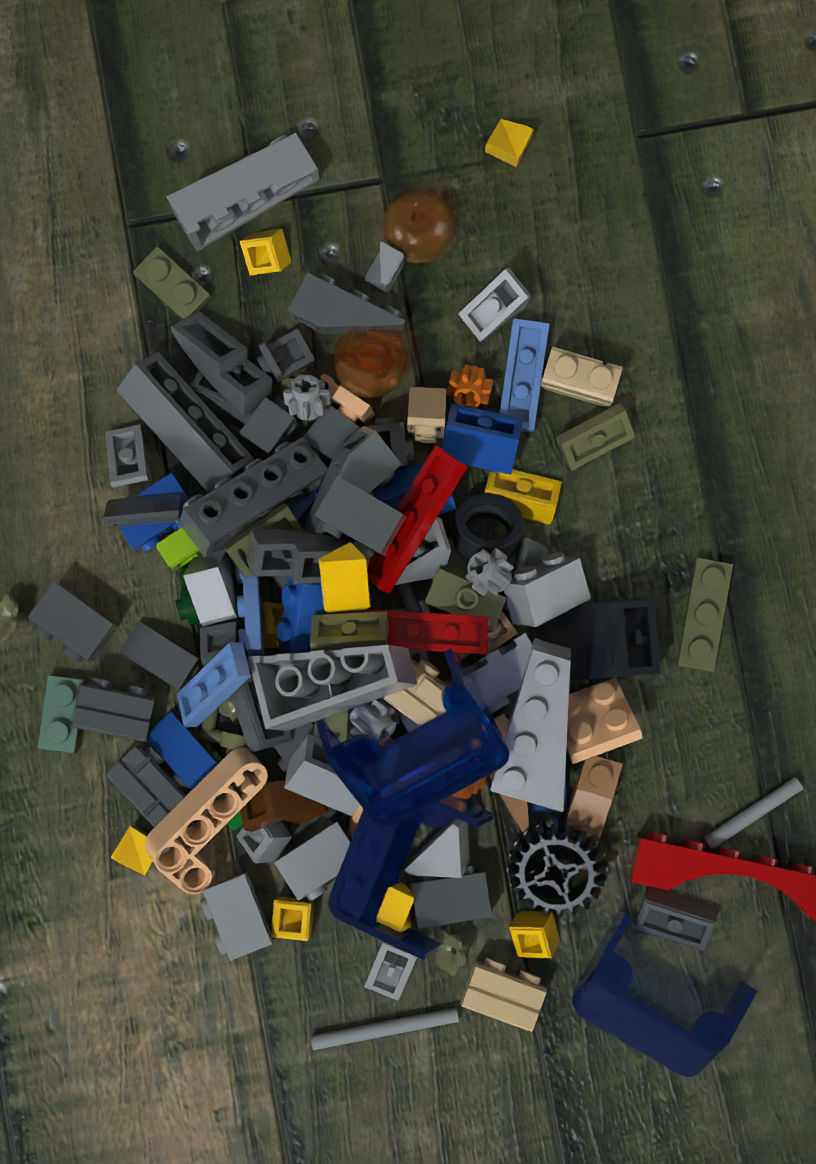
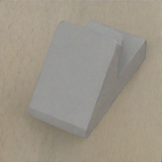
[458,268,531,342]
[105,424,153,488]

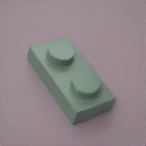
[38,675,86,753]

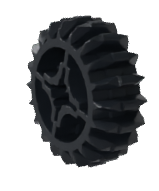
[507,817,609,918]

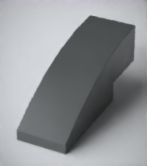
[171,311,272,416]
[246,528,370,584]

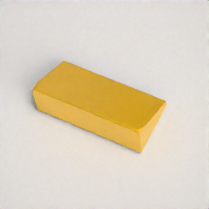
[484,469,562,524]
[319,542,370,613]

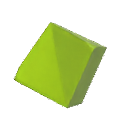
[156,528,201,571]

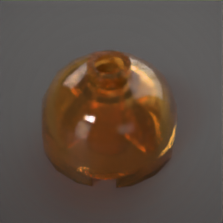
[382,189,454,264]
[334,329,408,398]

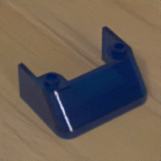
[316,648,510,827]
[328,779,494,960]
[571,910,758,1077]

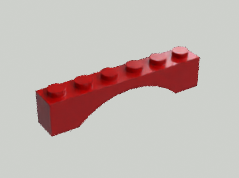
[628,831,816,922]

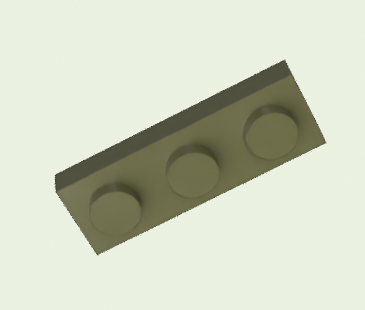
[676,558,733,673]

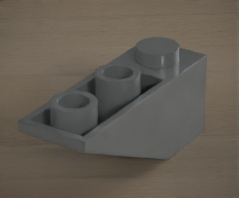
[288,272,405,334]
[304,426,402,535]

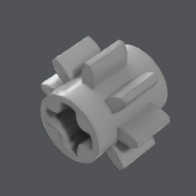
[283,375,330,420]
[466,548,514,596]
[350,699,396,745]

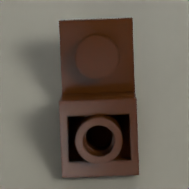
[240,780,330,832]

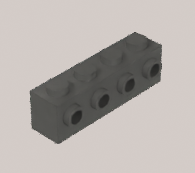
[116,352,255,493]
[179,437,328,558]

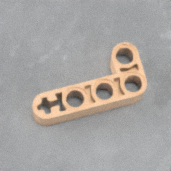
[145,747,268,894]

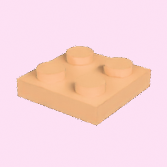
[566,677,643,764]

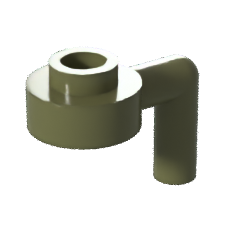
[200,708,248,755]

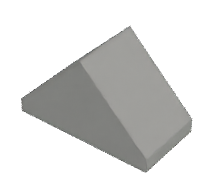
[395,517,451,585]
[183,549,238,626]
[405,810,470,878]
[364,933,420,1001]

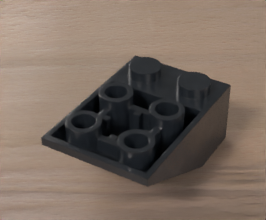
[541,599,660,681]

